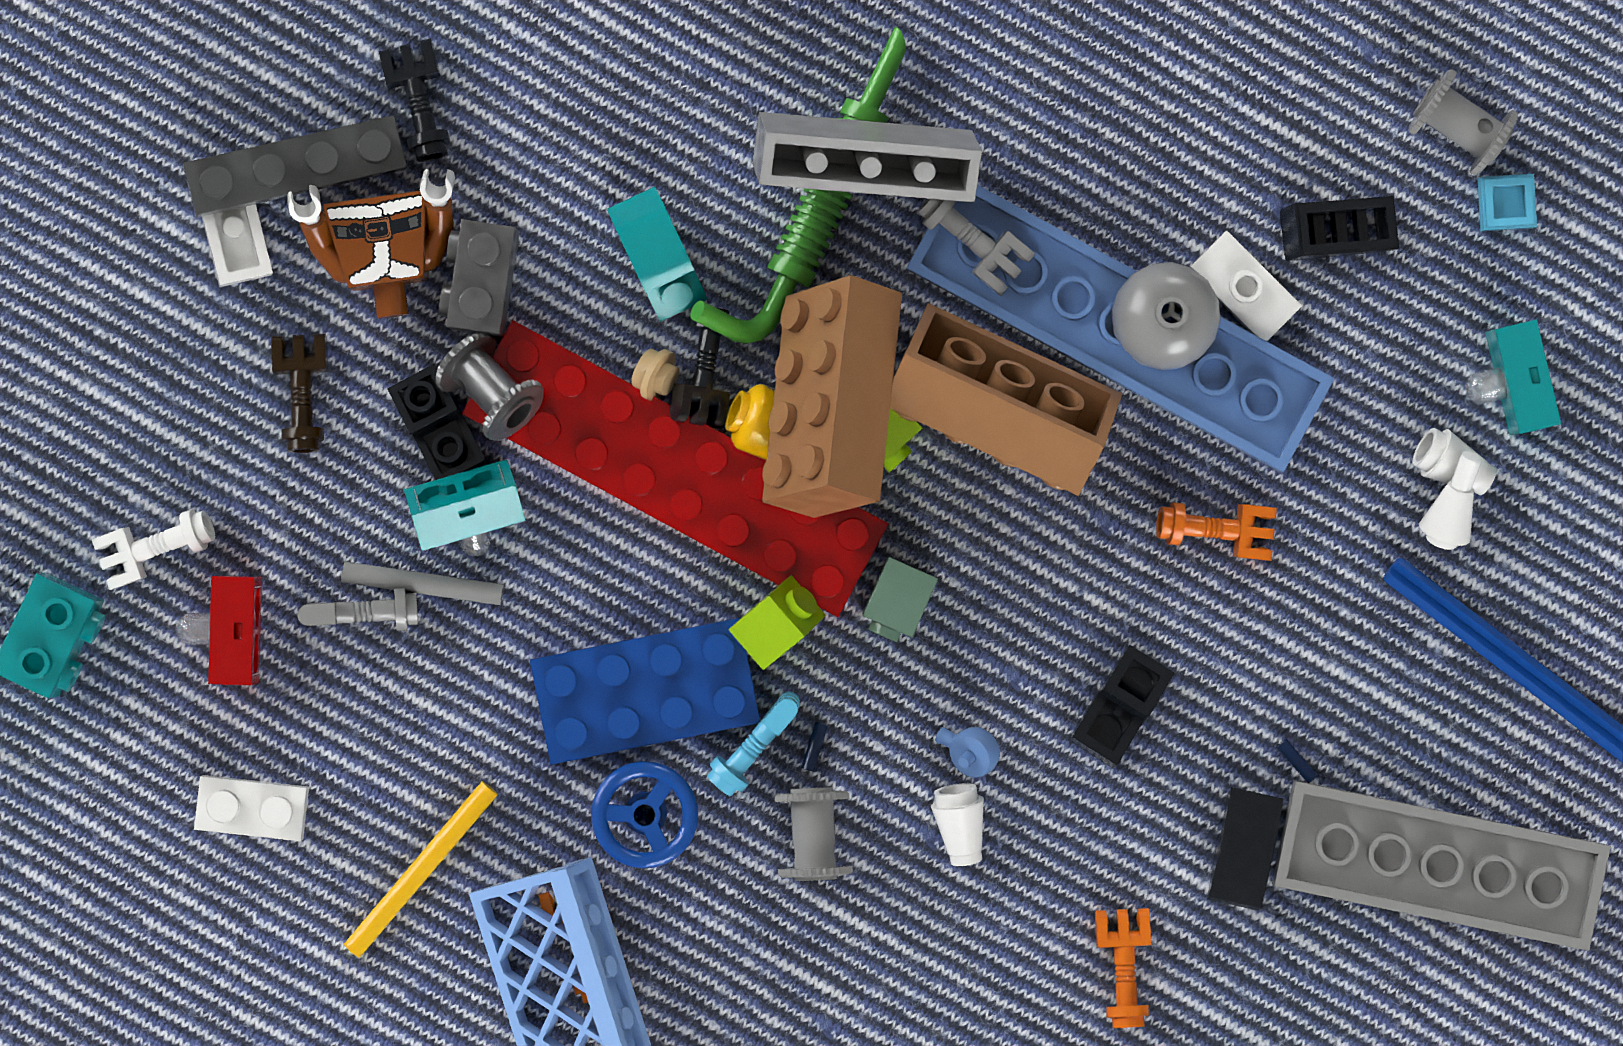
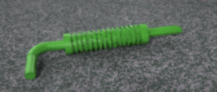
[690,27,906,344]

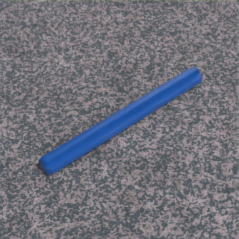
[1383,558,1623,763]

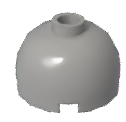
[1111,262,1221,370]

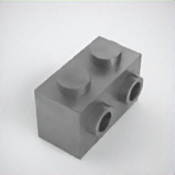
[439,219,520,337]

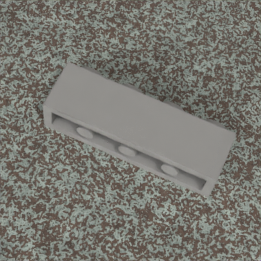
[752,112,982,202]

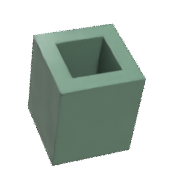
[862,557,938,642]

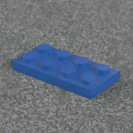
[530,617,761,765]

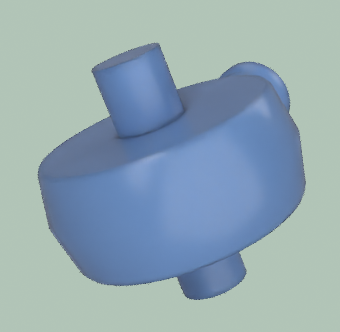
[935,727,1000,778]

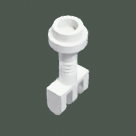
[92,509,215,590]

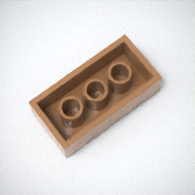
[762,275,902,518]
[890,303,1123,496]

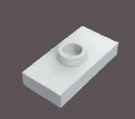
[1190,231,1302,341]

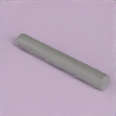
[342,561,504,606]

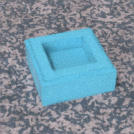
[1477,174,1537,232]

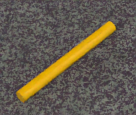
[344,781,498,958]

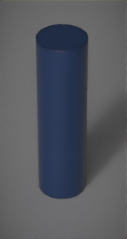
[801,722,828,772]
[1276,739,1318,783]

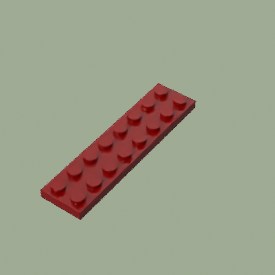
[462,320,889,617]

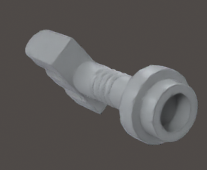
[917,199,1035,296]
[297,588,418,631]

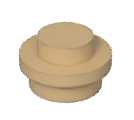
[632,348,679,401]

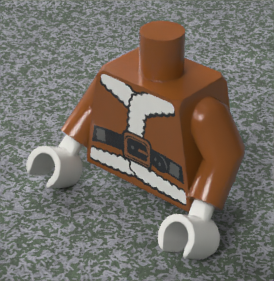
[287,169,455,319]

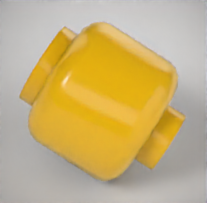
[725,384,775,460]

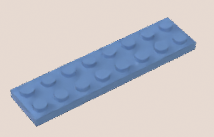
[906,184,1335,473]

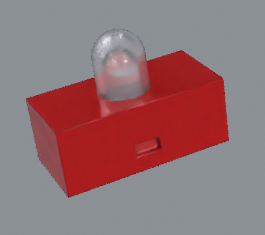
[176,575,262,685]

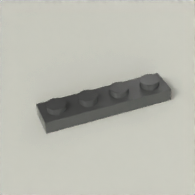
[183,115,407,218]

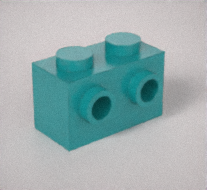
[0,573,105,699]

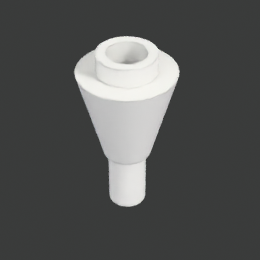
[1419,451,1482,550]

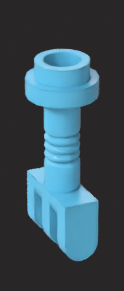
[707,691,800,796]

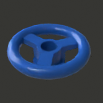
[591,761,698,868]

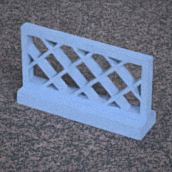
[469,857,651,1046]

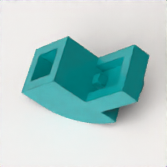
[607,186,708,322]

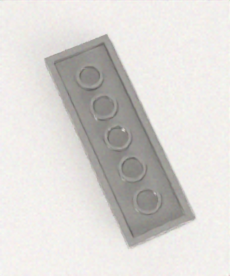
[1272,780,1611,951]

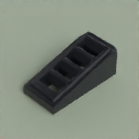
[1280,196,1400,261]

